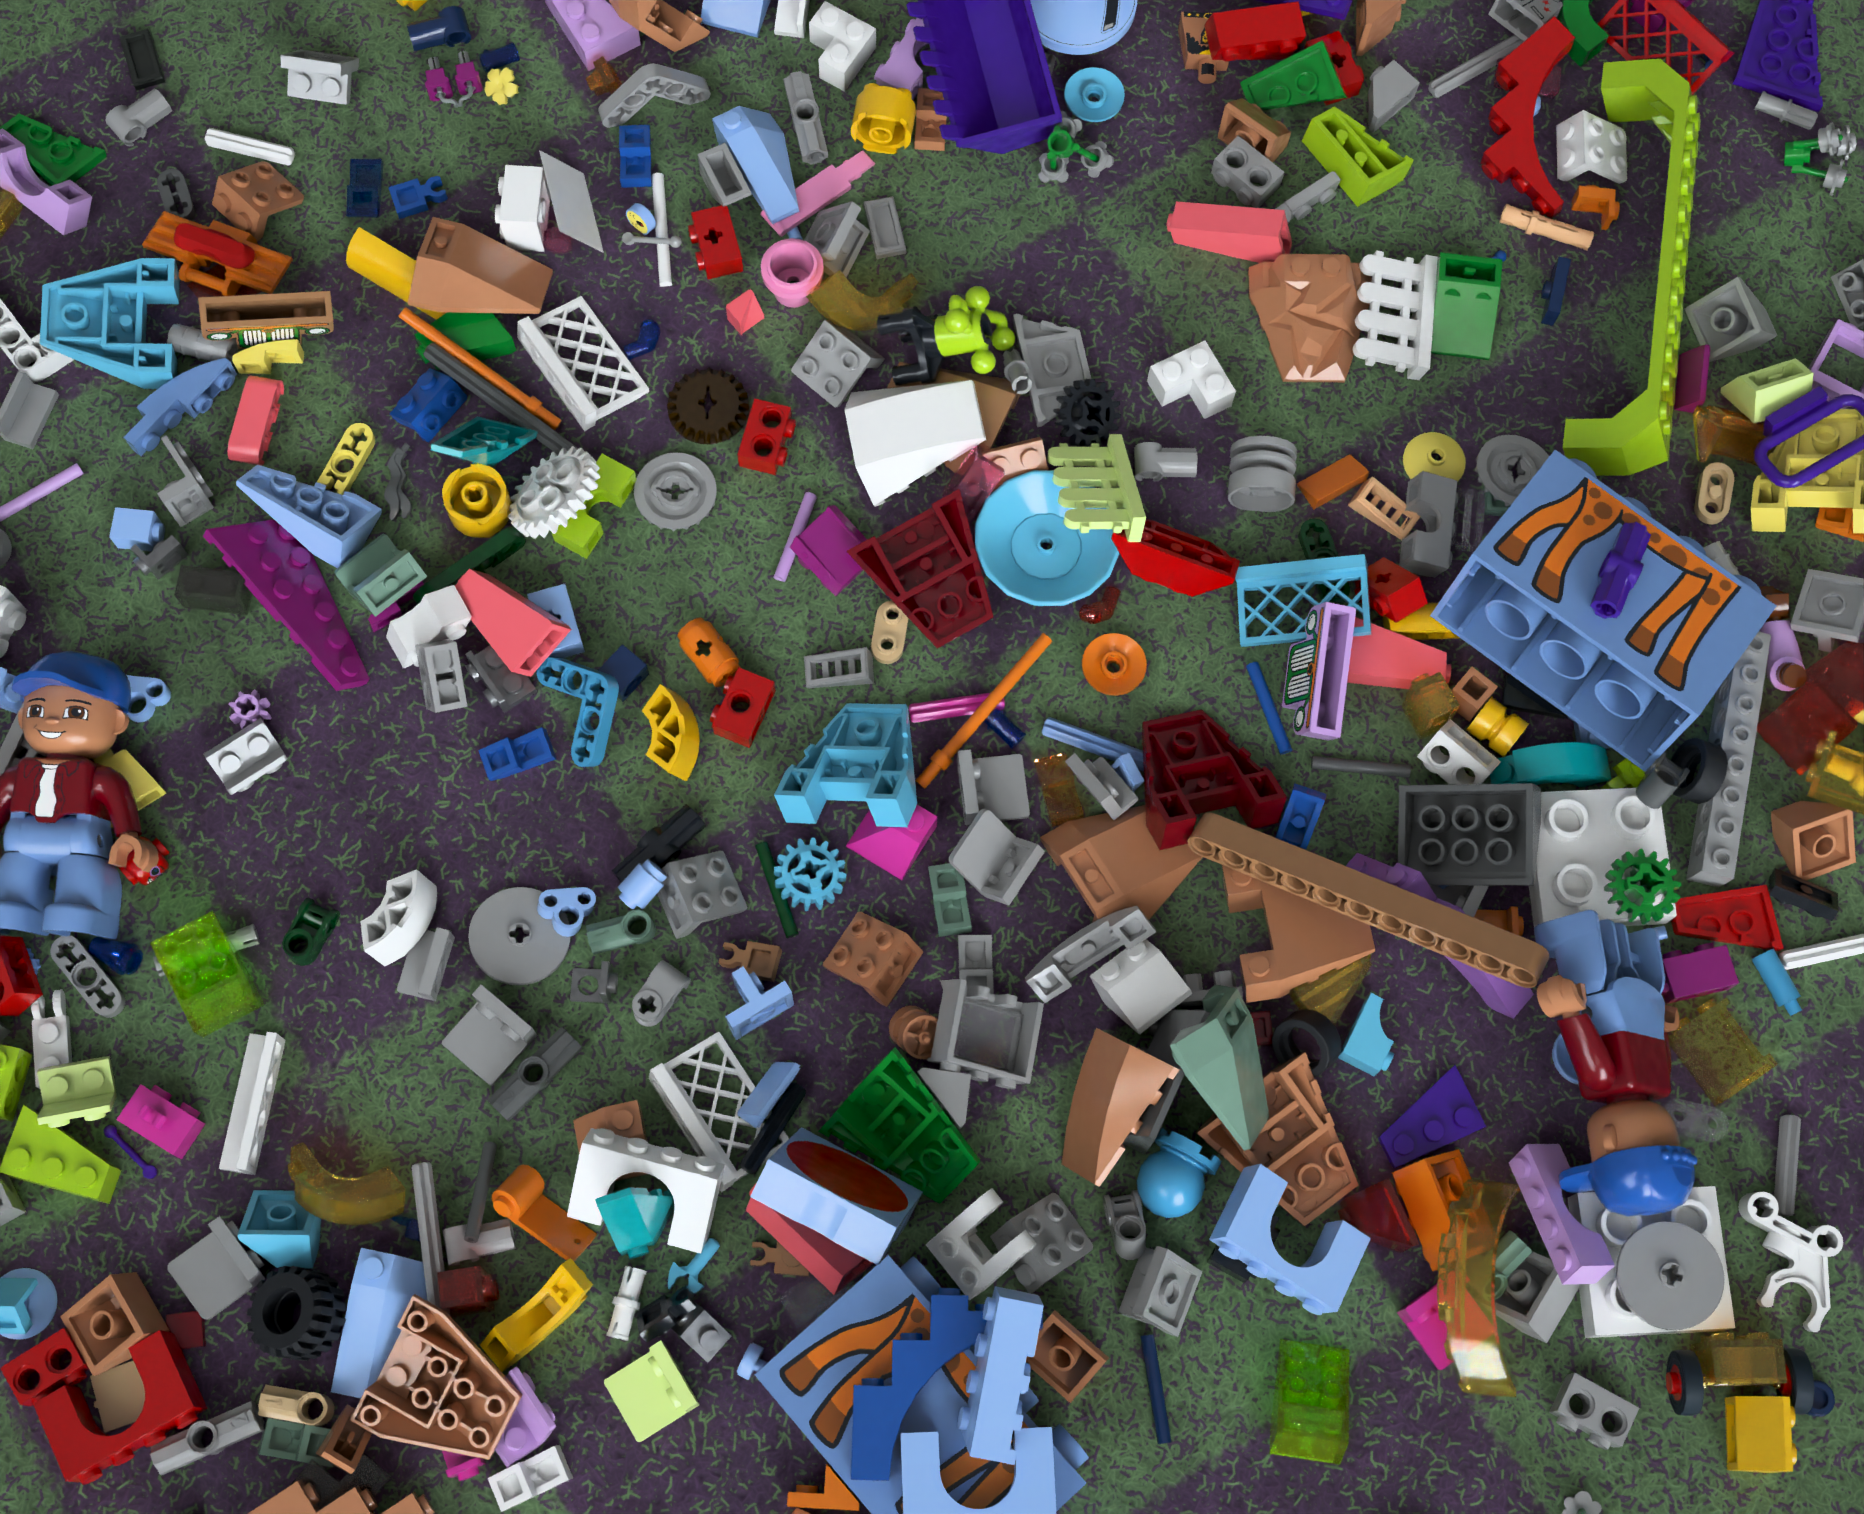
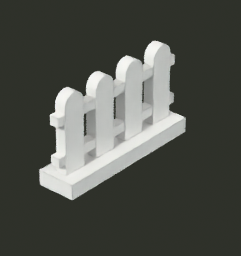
[1352,250,1438,380]

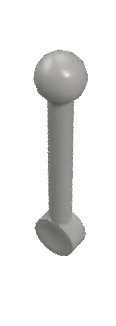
[622,232,682,248]

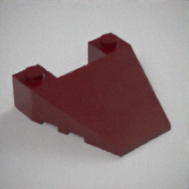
[1142,709,1287,850]

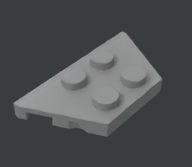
[1013,314,1091,427]

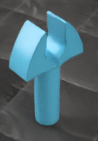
[668,1238,720,1294]

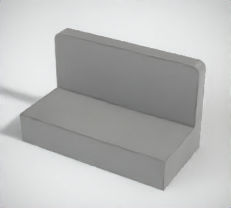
[0,371,59,449]
[397,927,455,1001]

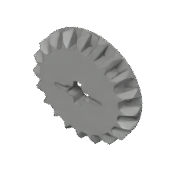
[1475,435,1549,507]
[634,453,717,532]

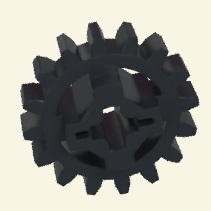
[1053,379,1121,447]

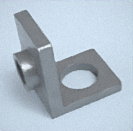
[570,961,618,1003]

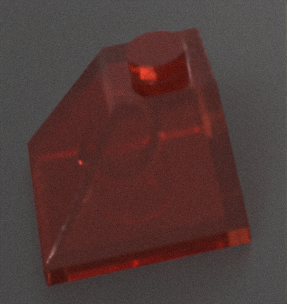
[1338,1178,1420,1253]

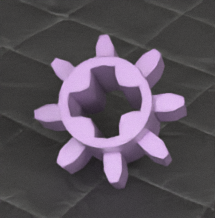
[228,690,272,729]

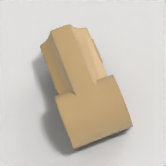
[258,1384,335,1426]

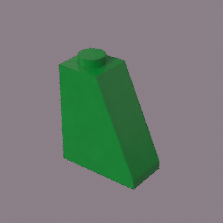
[414,312,517,370]

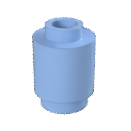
[618,859,668,910]

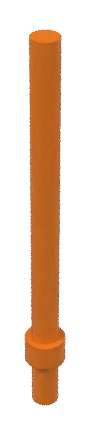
[399,307,562,430]
[915,633,1052,789]

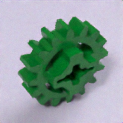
[1603,849,1682,924]

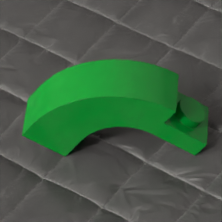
[1557,0,1609,67]

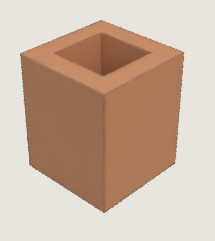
[1444,666,1498,722]

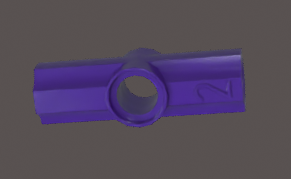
[1590,522,1651,619]

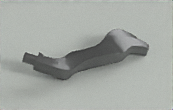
[384,443,412,521]

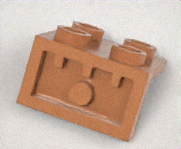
[823,912,923,1007]

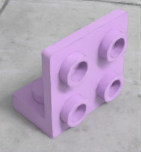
[495,1366,556,1468]

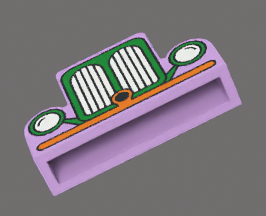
[1282,602,1356,741]

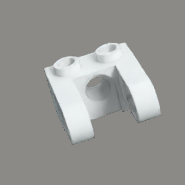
[926,1188,1037,1300]

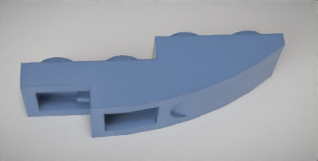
[124,358,237,456]

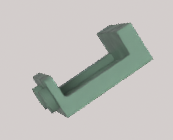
[334,534,427,617]

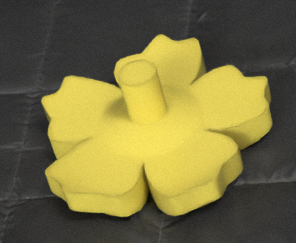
[484,67,519,105]

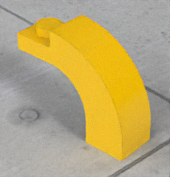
[480,1258,593,1372]

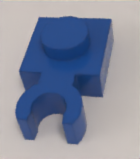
[388,176,448,219]

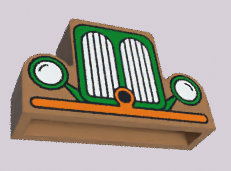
[198,291,334,349]

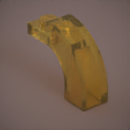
[806,270,919,331]
[288,1142,405,1225]

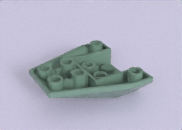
[1170,985,1270,1151]

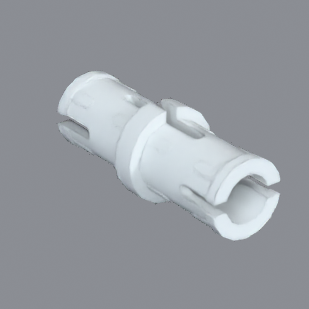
[606,1266,647,1341]

